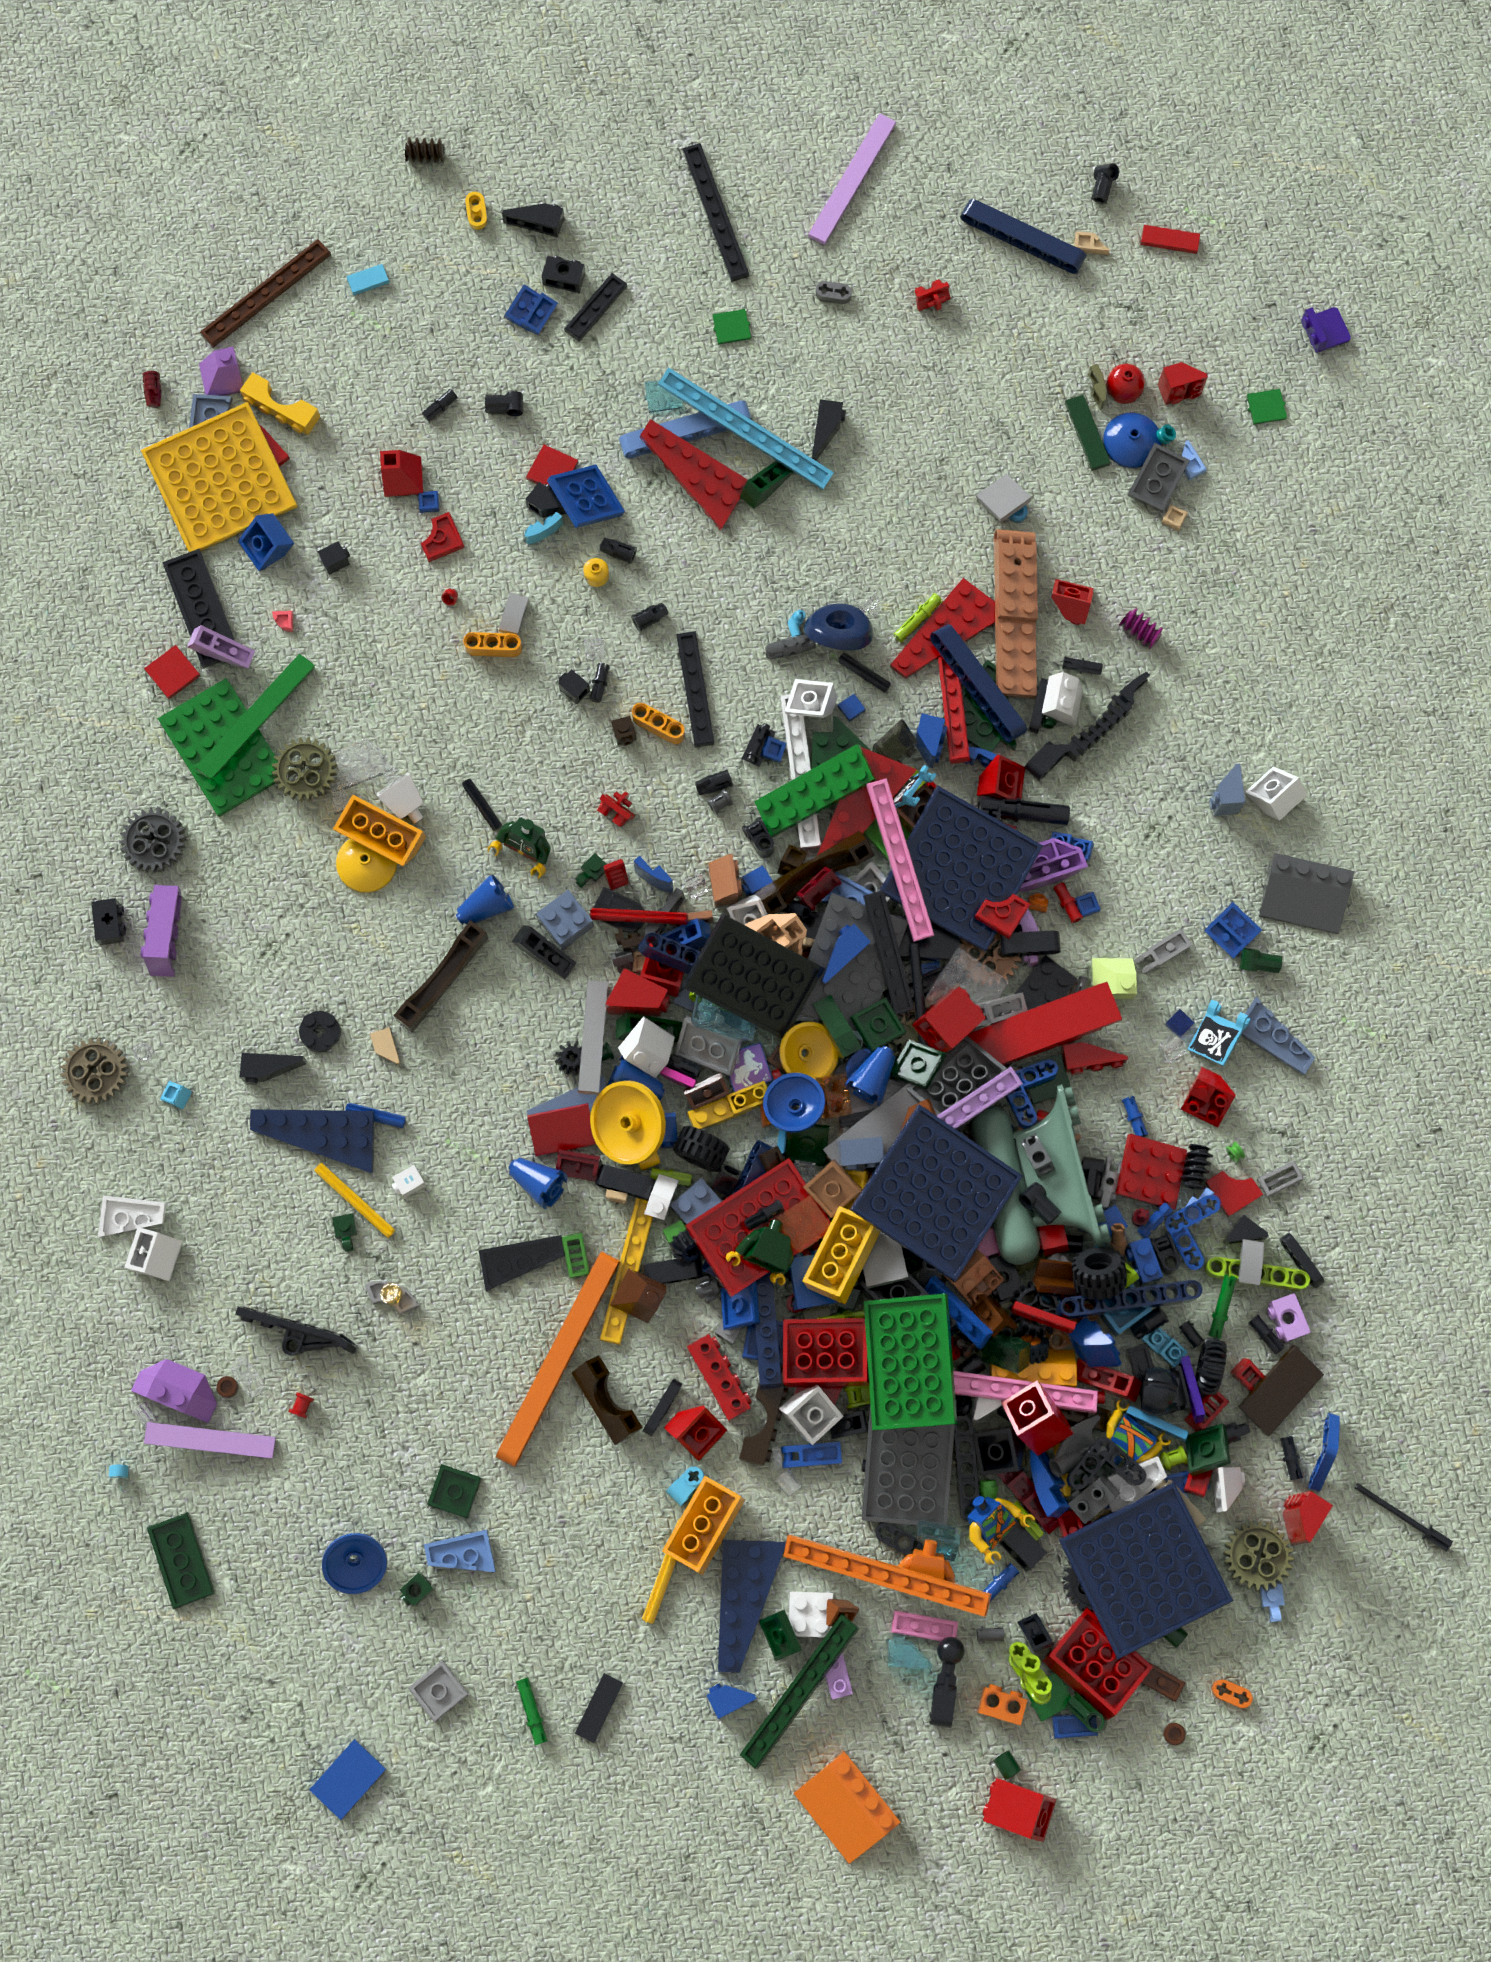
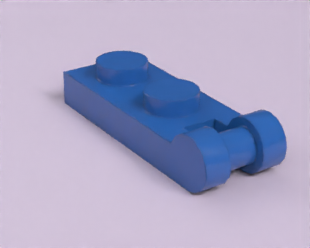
[781,1442,842,1468]

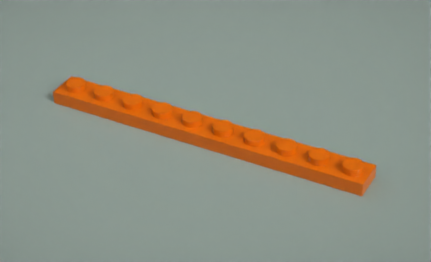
[783,1535,991,1617]

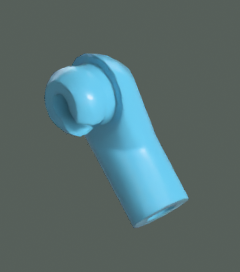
[788,610,806,637]

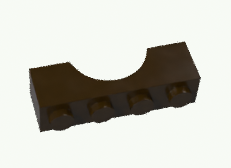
[571,1355,643,1445]
[739,1381,788,1466]

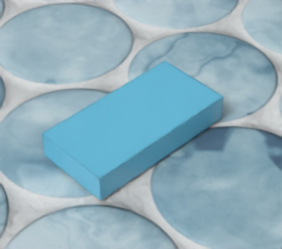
[346,264,389,296]

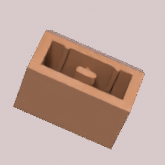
[708,854,742,907]
[941,1249,1004,1306]

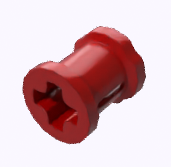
[288,1392,314,1419]

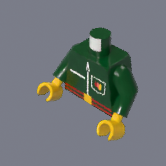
[487,817,551,879]
[726,1220,794,1285]

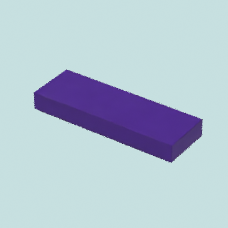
[1179,1356,1206,1423]

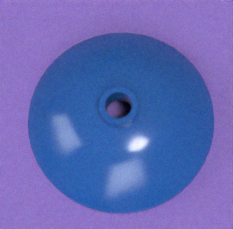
[1103,413,1161,468]
[763,1073,825,1133]
[322,1533,387,1594]

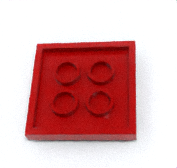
[1115,1134,1187,1210]

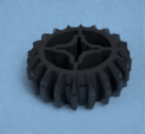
[1008,1281,1066,1338]
[1195,1338,1227,1396]

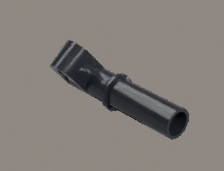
[977,796,1070,825]

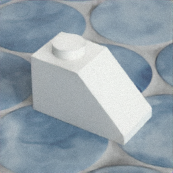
[644,1174,679,1220]

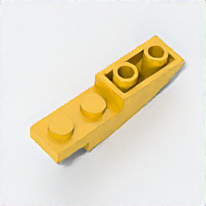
[687,1081,767,1130]

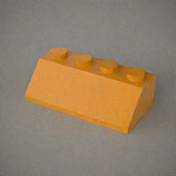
[333,795,426,867]
[989,1347,1077,1388]
[662,1476,745,1575]

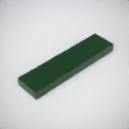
[1065,394,1111,471]

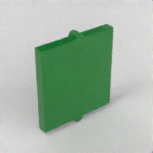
[712,309,751,345]
[1247,389,1287,425]
[1025,1673,1071,1722]

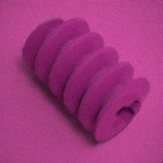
[1119,607,1163,650]

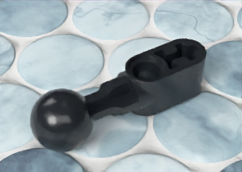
[929,1637,965,1728]

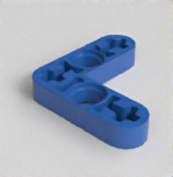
[1005,1059,1058,1129]
[1165,1194,1222,1270]
[1308,1413,1340,1492]

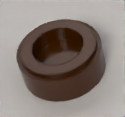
[216,1376,239,1398]
[1163,1723,1186,1745]

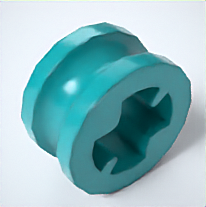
[1157,424,1176,444]

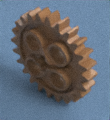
[957,932,1022,987]

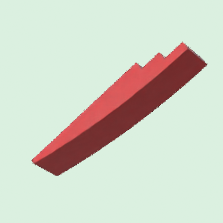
[967,982,1122,1066]

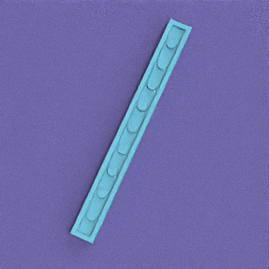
[658,367,834,490]

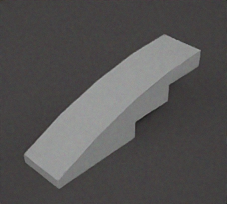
[976,992,1028,1027]

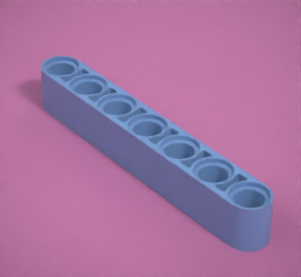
[619,400,752,459]

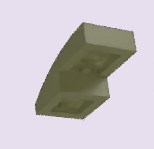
[1088,363,1106,410]

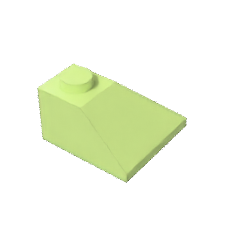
[1092,958,1137,999]

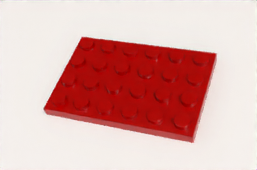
[685,1158,831,1297]

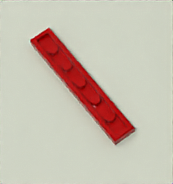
[938,657,970,764]

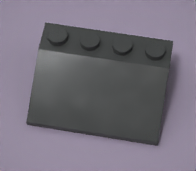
[1259,853,1354,934]
[906,1036,1007,1132]

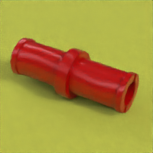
[1053,882,1083,923]

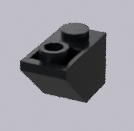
[525,482,567,518]

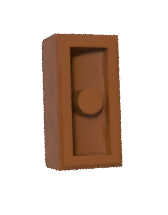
[826,1599,859,1626]

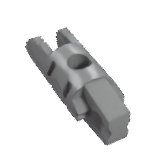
[1098,1156,1122,1210]

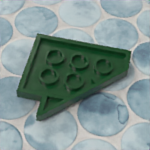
[943,660,1017,752]
[812,716,871,769]

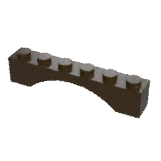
[754,831,875,914]
[393,920,488,1033]

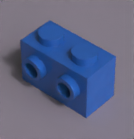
[1125,1237,1163,1286]

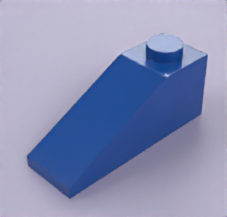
[647,918,712,950]
[821,924,871,984]

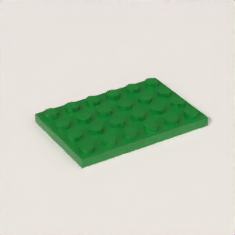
[157,678,278,817]
[864,1294,957,1431]

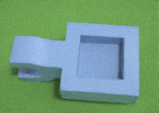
[1181,1188,1214,1225]
[1259,1583,1285,1622]

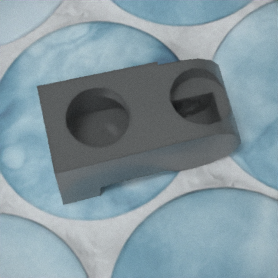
[1021,1133,1055,1178]

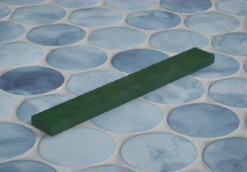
[740,1614,860,1769]

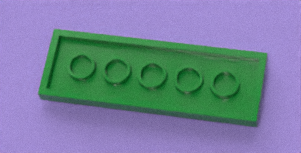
[754,744,876,837]

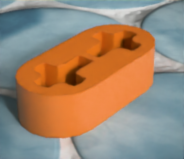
[1211,1679,1253,1708]

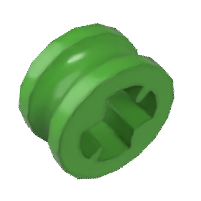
[1226,1142,1245,1163]

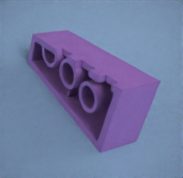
[141,885,182,977]

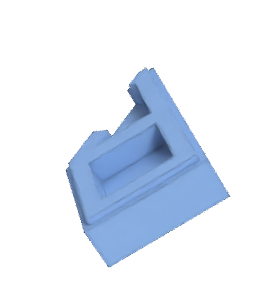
[1182,440,1207,480]

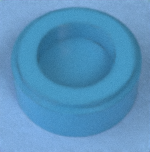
[1009,505,1028,523]

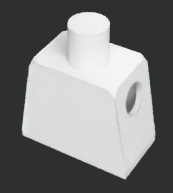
[377,773,423,824]

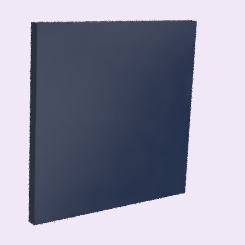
[879,785,1043,952]
[849,1104,1023,1282]
[1058,1482,1234,1659]

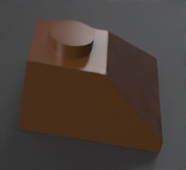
[610,1268,666,1323]

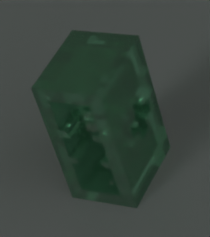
[982,1331,1031,1374]

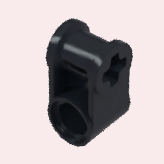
[742,817,774,858]
[1150,1232,1181,1274]

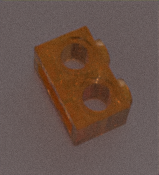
[815,1073,852,1118]

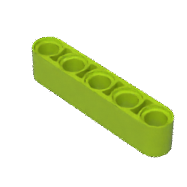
[1204,1257,1310,1291]

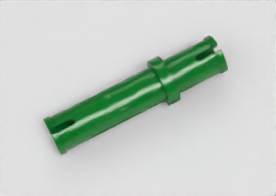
[1208,1274,1237,1339]
[516,1677,548,1746]

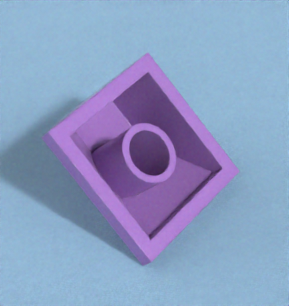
[199,347,243,396]

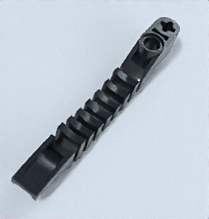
[1024,672,1150,781]

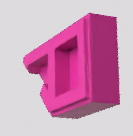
[660,1066,696,1088]

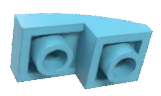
[525,512,563,545]
[1140,1328,1188,1368]

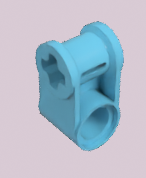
[666,1466,705,1507]

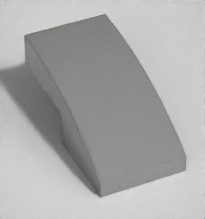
[499,593,529,636]
[1238,1239,1264,1285]

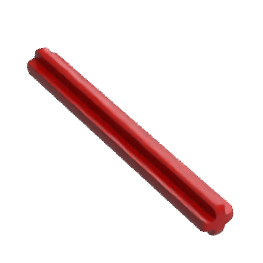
[590,908,688,925]

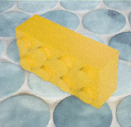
[802,1206,881,1304]

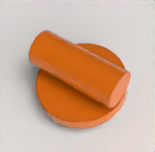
[1028,893,1049,913]

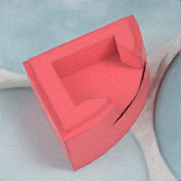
[272,611,293,632]

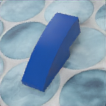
[1030,1450,1071,1517]

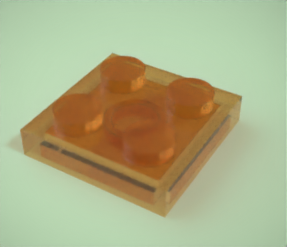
[775,1195,830,1254]

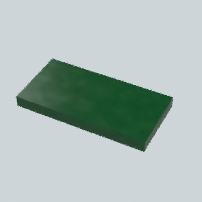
[147,1512,215,1610]

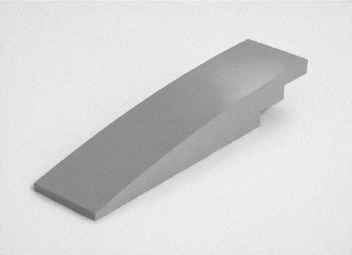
[823,1083,918,1171]

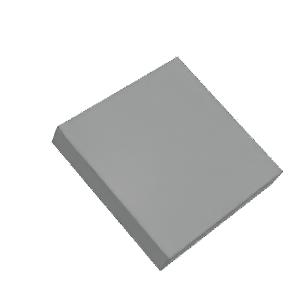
[976,474,1032,523]
[408,1660,469,1723]

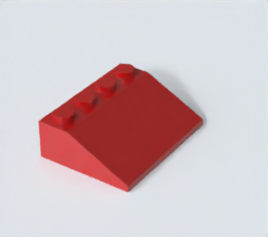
[783,1318,869,1387]
[1042,1608,1153,1720]

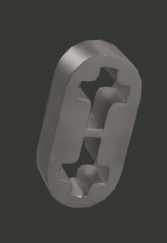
[816,281,852,304]

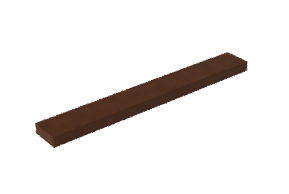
[200,239,331,348]

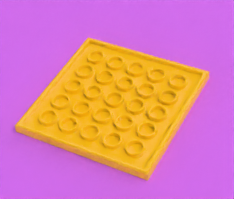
[141,402,298,552]

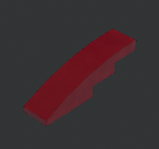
[996,1470,1059,1534]

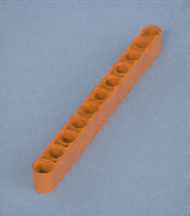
[496,1251,620,1467]

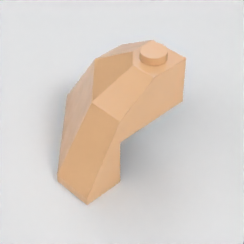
[746,913,807,955]

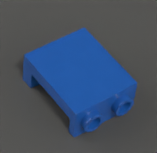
[789,1250,838,1311]

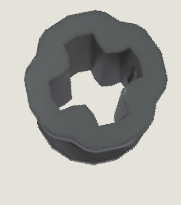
[707,789,733,815]

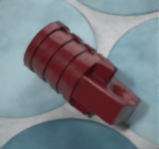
[142,371,161,408]

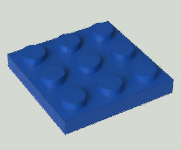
[547,465,625,528]

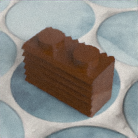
[683,1073,730,1111]

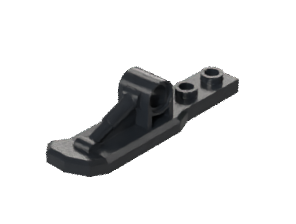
[235,1306,359,1355]

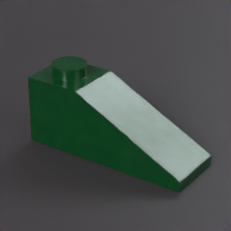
[740,461,794,509]
[812,995,861,1059]
[616,1012,682,1042]

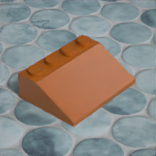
[794,1750,901,1864]

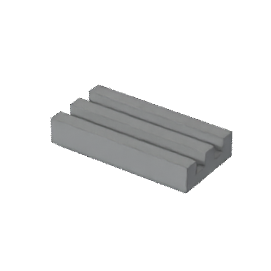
[1257,1160,1304,1198]

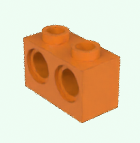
[977,1684,1027,1725]

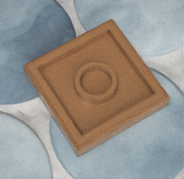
[803,1159,862,1218]

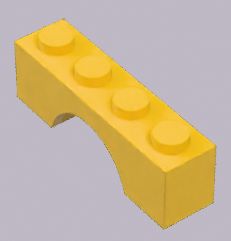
[240,372,320,435]

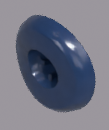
[804,603,873,651]

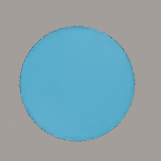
[109,1464,129,1478]

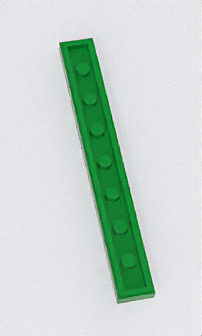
[195,654,315,782]

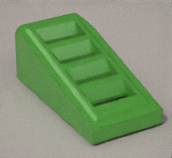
[562,1232,590,1278]

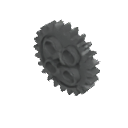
[119,808,186,873]

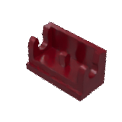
[796,867,842,911]
[555,1149,601,1182]

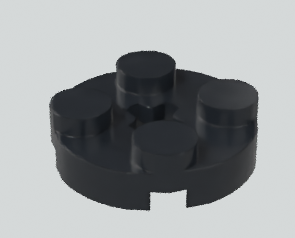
[299,1011,341,1053]

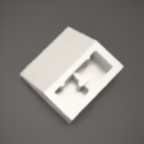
[125,1227,183,1282]

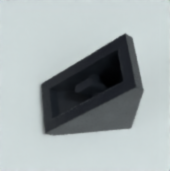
[1223,1215,1269,1245]
[1018,1613,1054,1654]

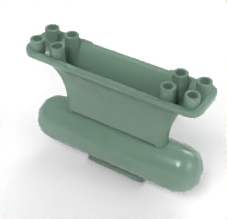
[970,1085,1111,1265]

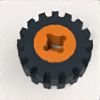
[1010,1331,1049,1364]

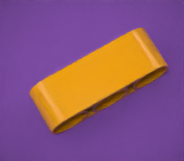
[463,632,522,657]
[632,703,685,744]

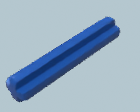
[345,1103,406,1128]

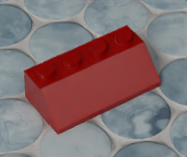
[1282,1491,1333,1545]

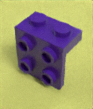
[1301,307,1351,353]

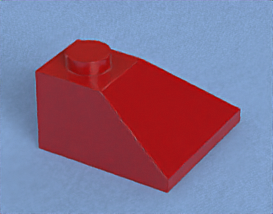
[1051,579,1094,625]
[977,755,1025,799]
[640,943,688,997]
[664,1406,727,1461]

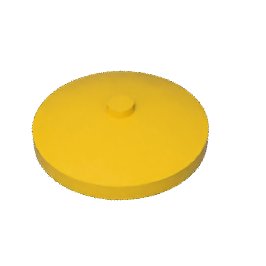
[590,1081,666,1164]

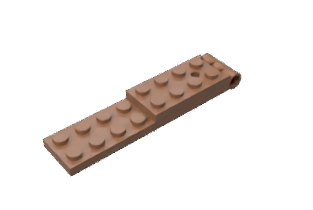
[993,529,1038,699]

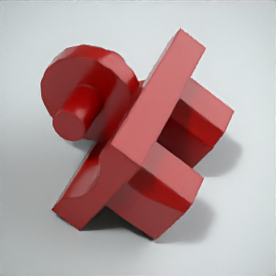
[915,279,951,311]
[597,791,636,827]

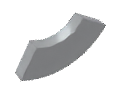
[365,1281,420,1315]

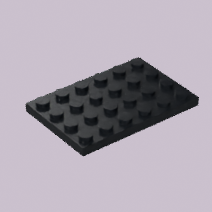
[682,913,825,1039]

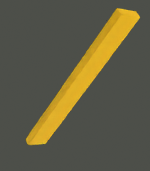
[600,1198,653,1345]

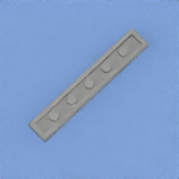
[578,980,608,1095]

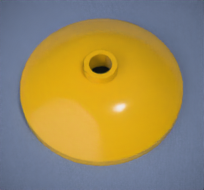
[336,839,397,893]
[779,1022,839,1082]

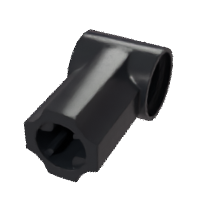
[1091,163,1119,204]
[485,391,523,417]
[1081,1156,1104,1199]
[1018,1182,1061,1225]

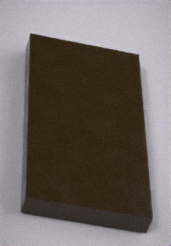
[1238,1345,1324,1436]

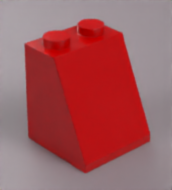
[605,968,671,1017]
[912,986,986,1052]
[1001,1380,1074,1456]
[983,1778,1057,1842]

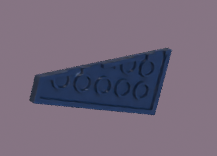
[250,1109,375,1173]
[718,1540,786,1673]

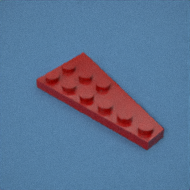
[640,419,748,531]
[890,578,995,679]
[817,747,917,855]

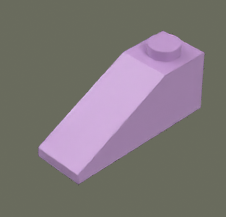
[187,625,255,669]

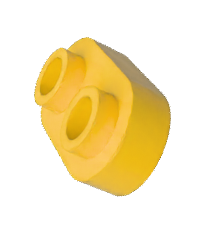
[465,192,487,230]

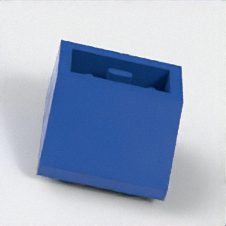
[914,713,947,768]
[1067,1317,1122,1367]

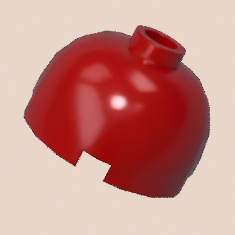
[1106,363,1145,404]

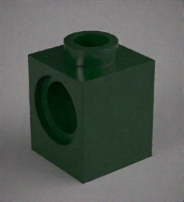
[400,1572,435,1606]

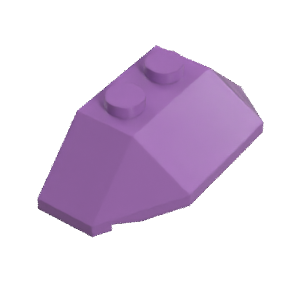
[1018,838,1088,892]
[131,1359,217,1423]

